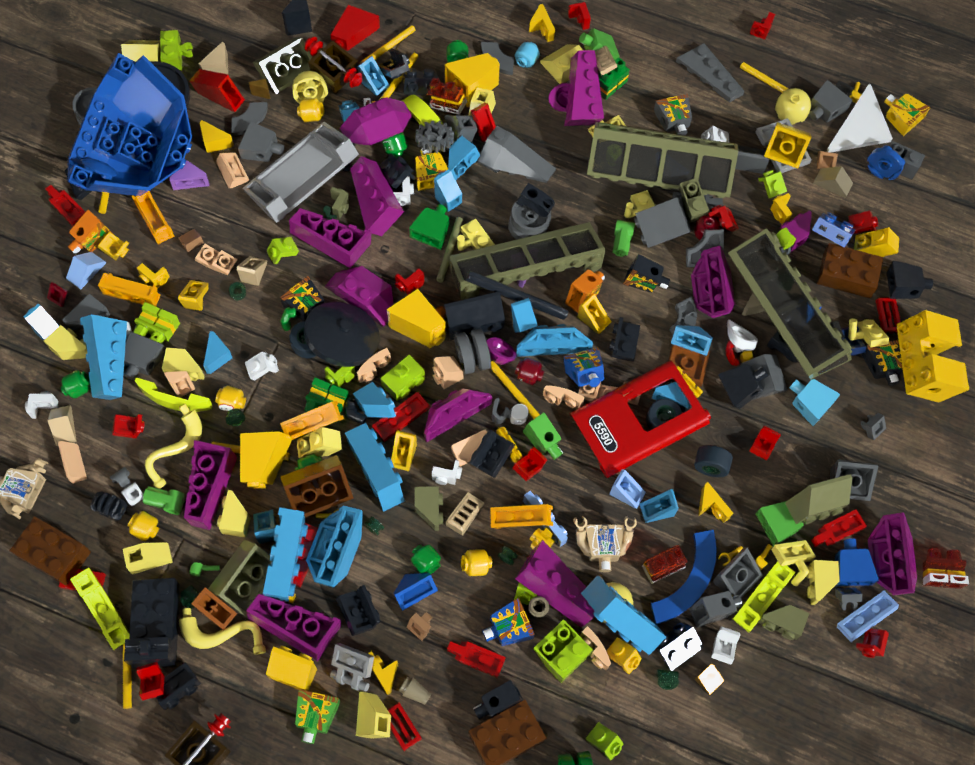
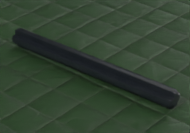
[466,271,569,320]

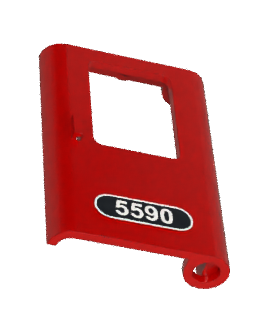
[569,360,711,478]

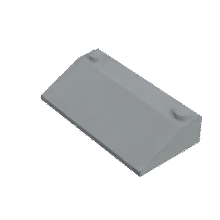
[243,122,359,223]

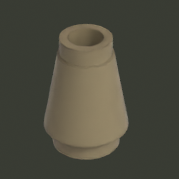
[529,596,549,618]
[399,676,431,705]

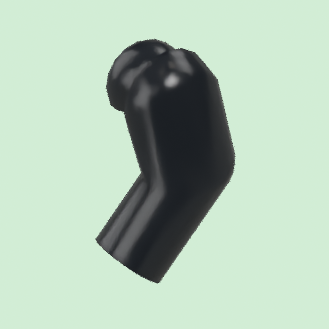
[344,398,367,424]

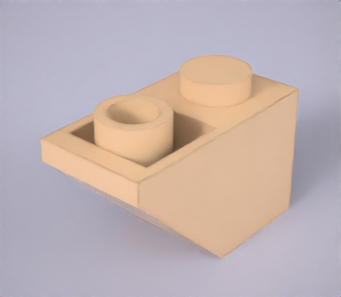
[432,356,464,389]

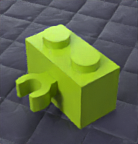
[160,30,193,71]
[381,355,425,401]

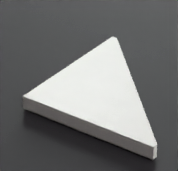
[827,84,893,153]

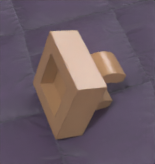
[407,612,433,641]

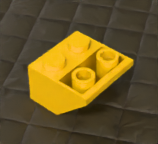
[266,646,317,691]

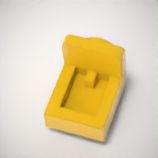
[770,193,793,225]
[98,232,129,261]
[137,263,170,289]
[606,637,641,674]

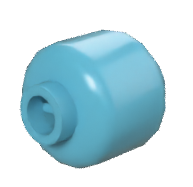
[515,42,540,68]

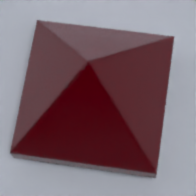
[47,282,67,307]

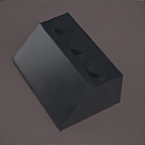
[444,292,505,341]

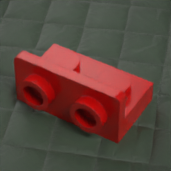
[708,205,739,232]

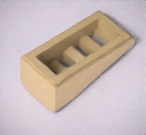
[595,46,617,75]
[446,493,484,536]

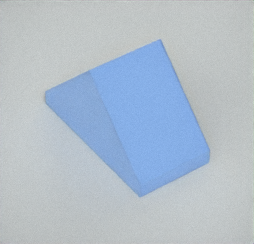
[66,252,106,289]
[610,469,646,509]

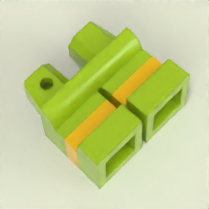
[133,302,180,344]

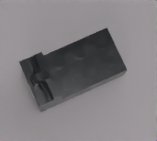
[124,578,180,669]

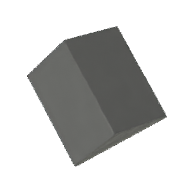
[735,145,769,174]
[740,354,788,400]
[830,460,878,501]
[713,547,763,598]

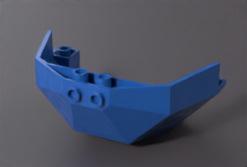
[68,53,192,196]

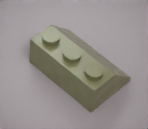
[253,37,313,94]
[785,474,852,524]
[208,540,272,618]

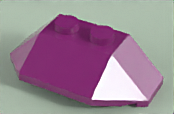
[340,97,412,145]
[691,246,735,318]
[325,266,394,327]
[424,388,492,443]
[868,513,917,595]

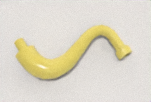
[145,404,202,489]
[179,608,266,655]

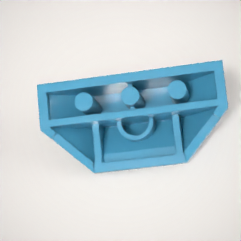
[516,324,593,357]
[306,506,362,587]

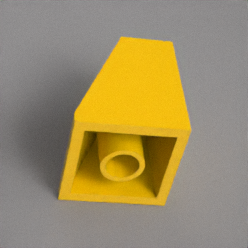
[445,53,500,107]
[764,122,812,168]
[387,289,446,348]
[240,431,292,489]

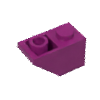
[780,210,812,252]

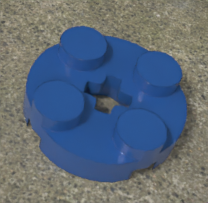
[867,145,905,180]

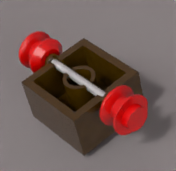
[305,36,362,94]
[164,713,231,765]

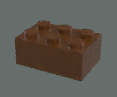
[817,243,883,298]
[280,455,354,517]
[9,516,91,586]
[468,700,546,765]

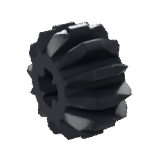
[90,491,127,520]

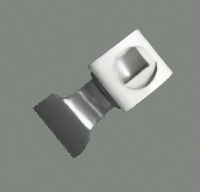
[492,398,528,425]
[110,467,144,506]

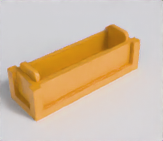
[132,191,175,244]
[98,273,161,306]
[280,401,344,440]
[491,504,553,529]

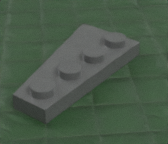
[676,43,744,103]

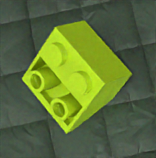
[533,619,593,683]

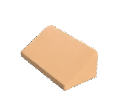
[216,153,249,188]
[164,371,195,398]
[451,429,487,467]
[58,441,87,484]

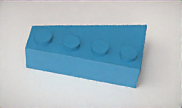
[80,314,127,400]
[345,423,405,512]
[263,507,308,602]
[581,575,666,655]

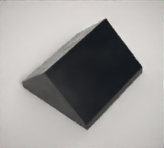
[282,0,312,36]

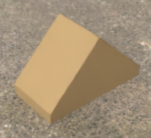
[198,42,228,74]
[237,256,267,286]
[48,405,77,446]

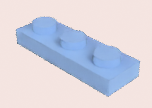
[523,491,568,547]
[837,591,899,642]

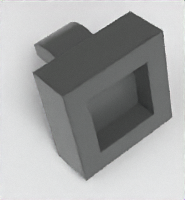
[861,413,886,440]
[835,588,862,610]

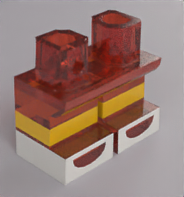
[427,78,467,115]
[642,545,688,584]
[923,548,969,589]

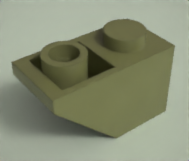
[680,178,709,223]
[415,487,443,531]
[758,605,809,640]

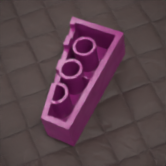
[564,50,604,126]
[351,156,404,237]
[289,208,371,268]
[184,440,237,530]
[515,540,595,628]
[246,594,341,662]

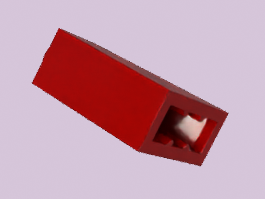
[331,5,380,51]
[189,69,245,112]

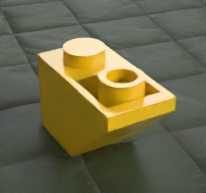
[854,227,899,257]

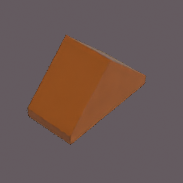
[191,587,237,630]

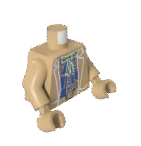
[0,458,48,519]
[573,516,637,572]

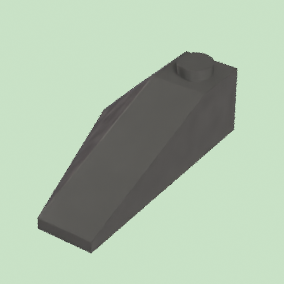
[478,126,556,183]

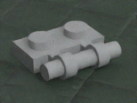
[330,643,374,692]

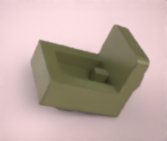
[330,187,349,219]

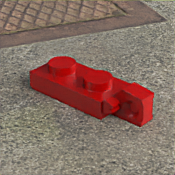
[45,185,85,226]
[811,509,867,547]
[447,641,506,678]

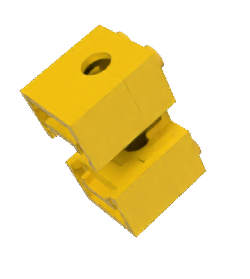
[896,310,969,402]

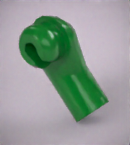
[280,307,296,331]

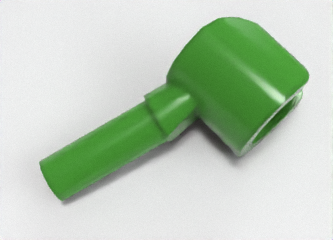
[190,562,220,576]

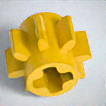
[530,528,555,549]

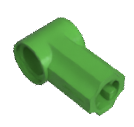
[612,220,635,257]
[143,486,187,515]

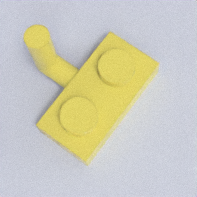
[624,190,655,218]
[457,219,495,251]
[848,319,889,347]
[771,540,816,586]

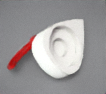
[726,320,758,366]

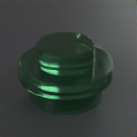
[225,409,245,426]

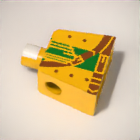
[884,94,930,136]
[415,149,448,191]

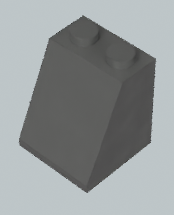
[634,197,692,248]

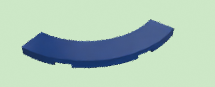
[650,530,716,624]

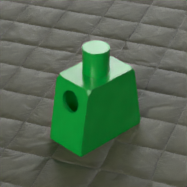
[409,204,449,250]

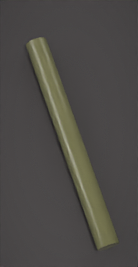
[436,217,463,283]

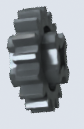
[415,120,454,153]

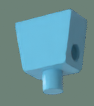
[790,379,840,426]

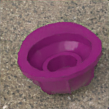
[548,83,570,112]
[486,337,517,365]

